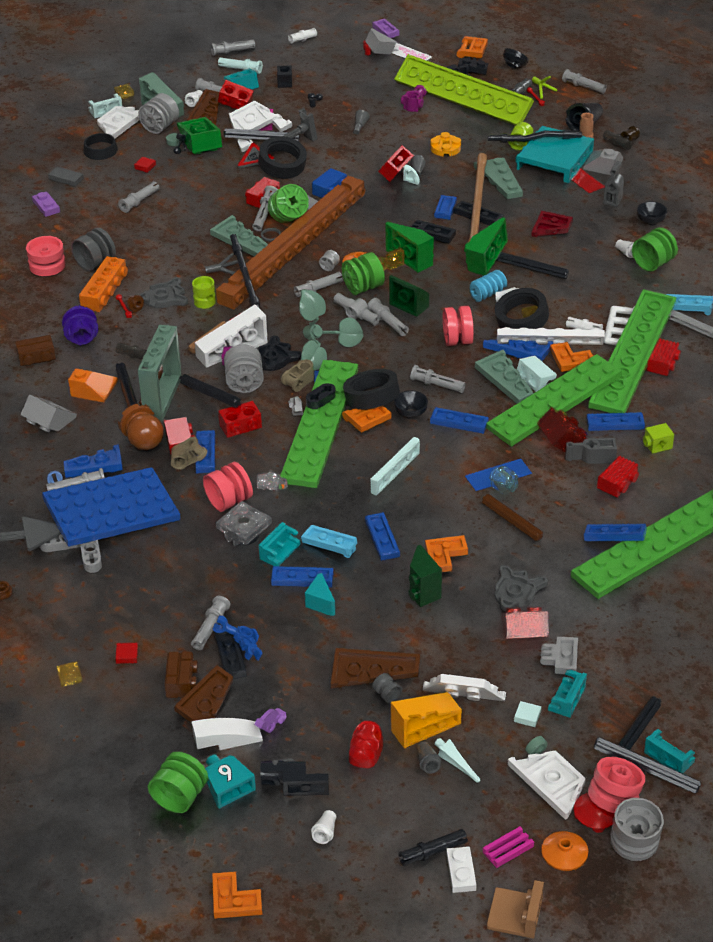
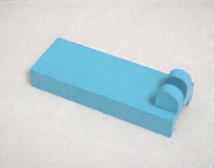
[666,294,713,315]
[301,525,357,558]

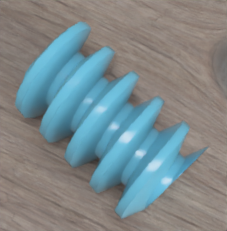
[470,270,507,302]

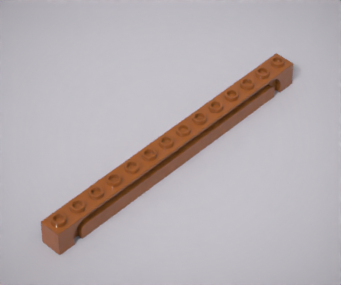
[216,176,365,310]

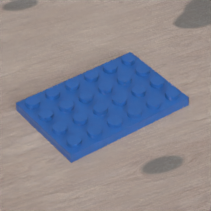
[42,467,180,547]

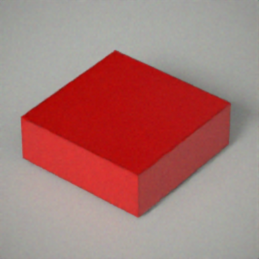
[134,157,156,173]
[115,643,138,664]

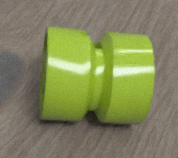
[508,122,533,150]
[192,276,216,309]

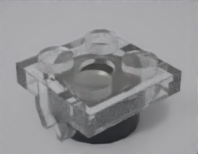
[216,501,272,546]

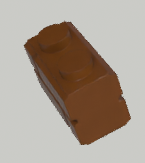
[15,335,56,366]
[165,652,198,698]

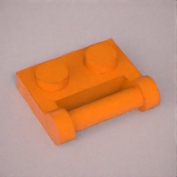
[457,36,488,58]
[342,406,391,433]

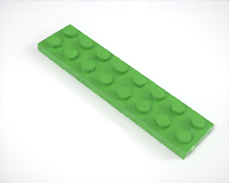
[486,354,622,447]

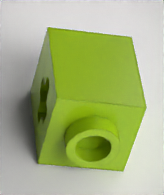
[643,423,674,454]

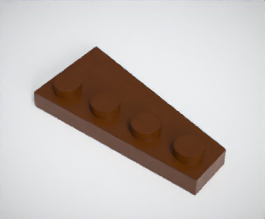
[187,89,219,125]
[331,648,420,688]

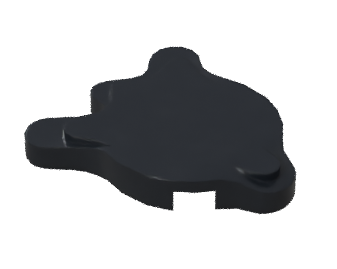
[257,335,302,371]

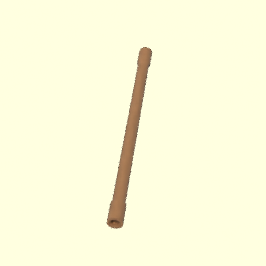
[468,153,487,243]

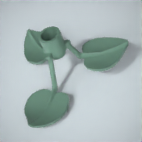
[299,289,363,370]

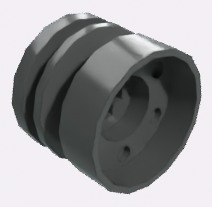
[71,227,116,271]

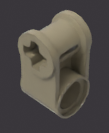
[281,359,314,392]
[171,437,208,469]

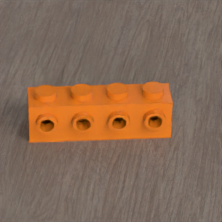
[79,256,128,312]

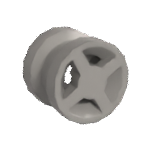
[319,250,340,271]

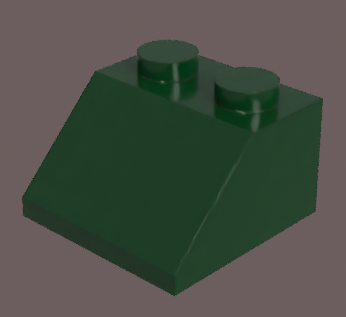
[389,275,429,317]
[408,544,442,607]

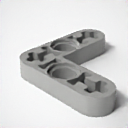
[40,534,102,573]

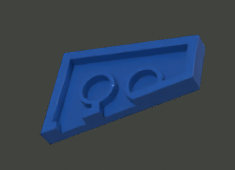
[63,444,123,478]

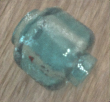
[489,466,518,494]

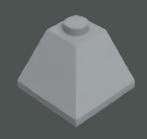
[583,149,623,175]

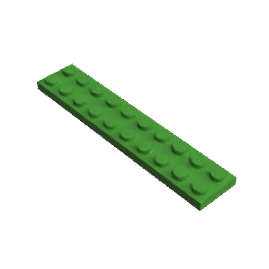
[589,289,677,413]
[280,360,358,488]
[571,490,713,599]

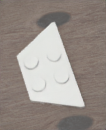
[97,106,139,139]
[423,674,506,701]
[508,750,586,820]

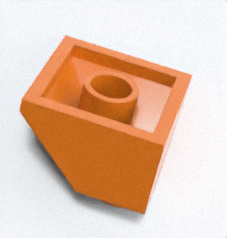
[68,368,118,403]

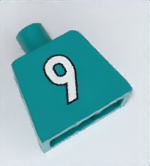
[205,754,256,809]

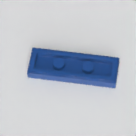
[430,407,489,434]
[586,412,645,431]
[196,430,215,473]
[365,512,400,561]
[584,524,647,541]
[271,566,334,587]

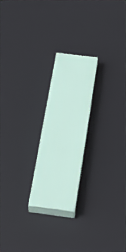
[371,437,420,496]

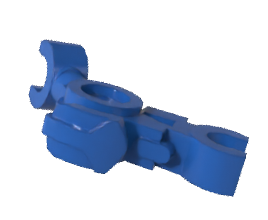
[212,615,262,660]

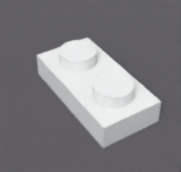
[446,847,476,893]

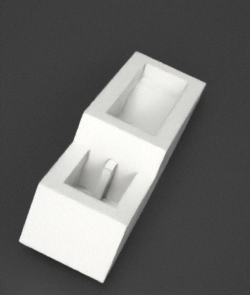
[192,718,263,750]

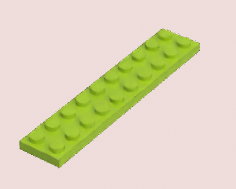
[394,54,534,125]

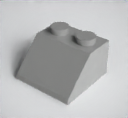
[20,395,77,432]

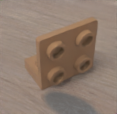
[487,880,544,939]

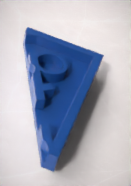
[483,340,553,361]

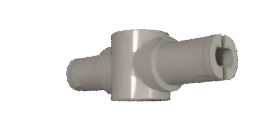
[334,293,380,326]

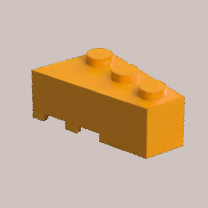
[391,692,462,748]

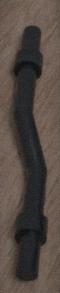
[487,129,582,143]
[230,234,261,310]

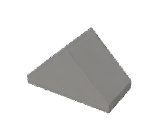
[365,28,397,55]

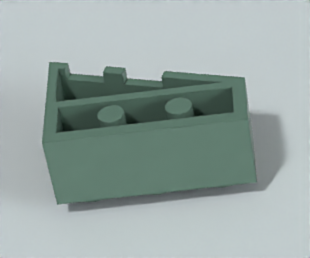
[139,72,184,117]

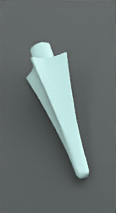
[435,738,480,783]

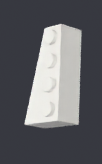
[195,305,268,368]

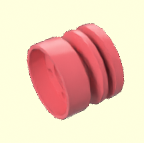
[203,461,253,512]

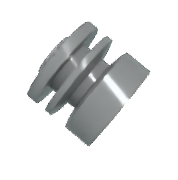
[138,93,179,134]
[224,344,264,393]
[610,798,664,861]

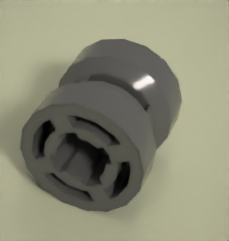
[372,673,402,703]

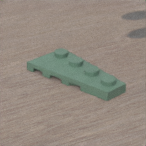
[474,158,523,199]
[210,215,268,256]
[475,349,533,404]

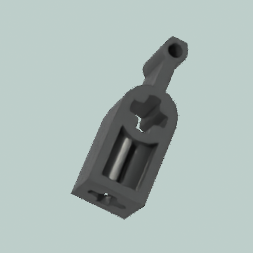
[603,161,624,207]
[565,438,617,464]

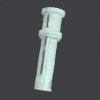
[218,57,263,74]

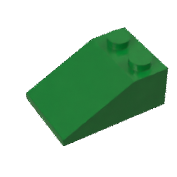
[177,117,222,154]
[464,217,508,276]
[385,222,434,273]

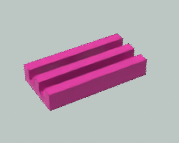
[483,826,534,868]

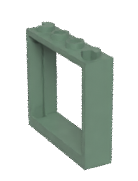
[138,324,182,423]

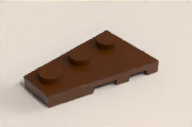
[174,665,233,723]

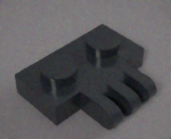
[458,56,489,75]

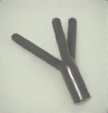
[205,253,238,275]

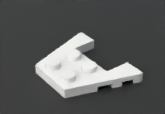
[229,101,292,153]

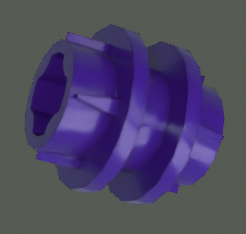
[62,305,99,346]

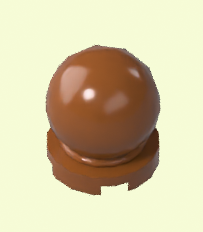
[118,404,164,450]

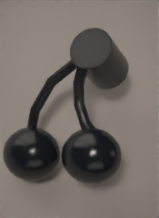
[308,93,323,107]
[174,133,186,154]

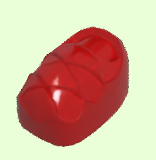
[349,720,383,768]

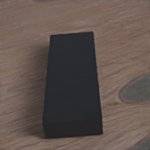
[453,201,504,226]
[214,632,247,679]

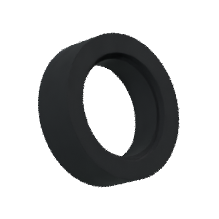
[258,136,307,179]
[495,288,549,329]
[343,369,400,409]

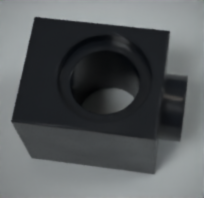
[277,65,292,88]

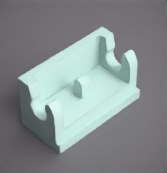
[88,93,122,118]
[517,356,557,392]

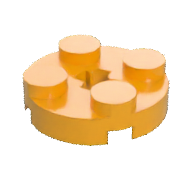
[430,132,461,156]

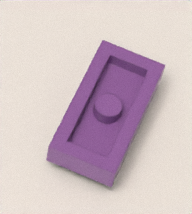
[372,19,399,39]
[32,191,60,217]

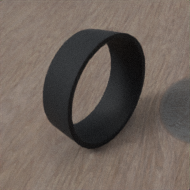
[84,133,118,160]

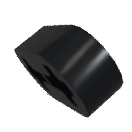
[306,383,336,409]

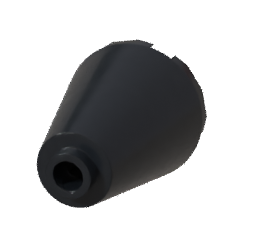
[565,103,603,131]

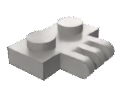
[540,637,578,674]

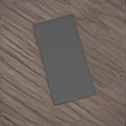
[48,167,84,186]

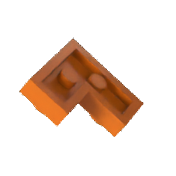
[550,342,593,372]
[425,535,468,572]
[212,872,262,919]

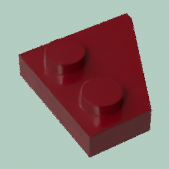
[531,210,573,237]

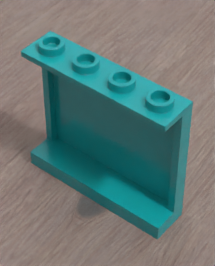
[515,126,594,183]

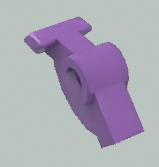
[254,708,287,733]

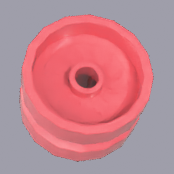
[26,236,66,276]
[442,305,474,346]
[588,757,645,813]

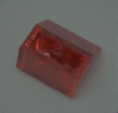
[537,407,588,452]
[501,607,549,639]

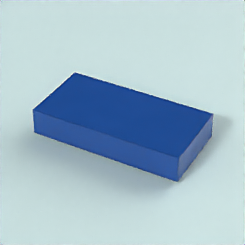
[434,195,457,220]

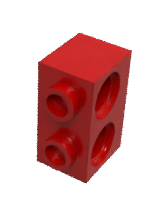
[218,80,254,109]
[218,401,262,438]

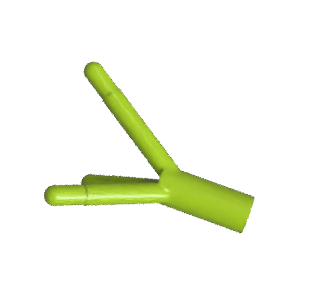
[532,76,557,99]

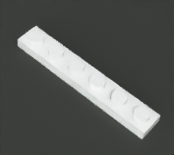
[497,327,605,345]

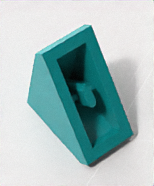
[305,573,335,616]

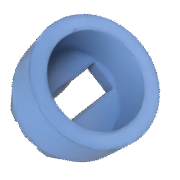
[47,470,63,483]

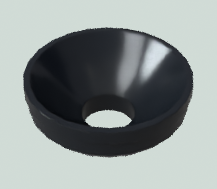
[503,48,529,69]
[637,201,667,226]
[394,390,428,419]

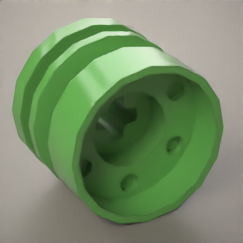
[268,184,309,223]
[632,227,678,271]
[342,252,385,295]
[148,752,208,813]

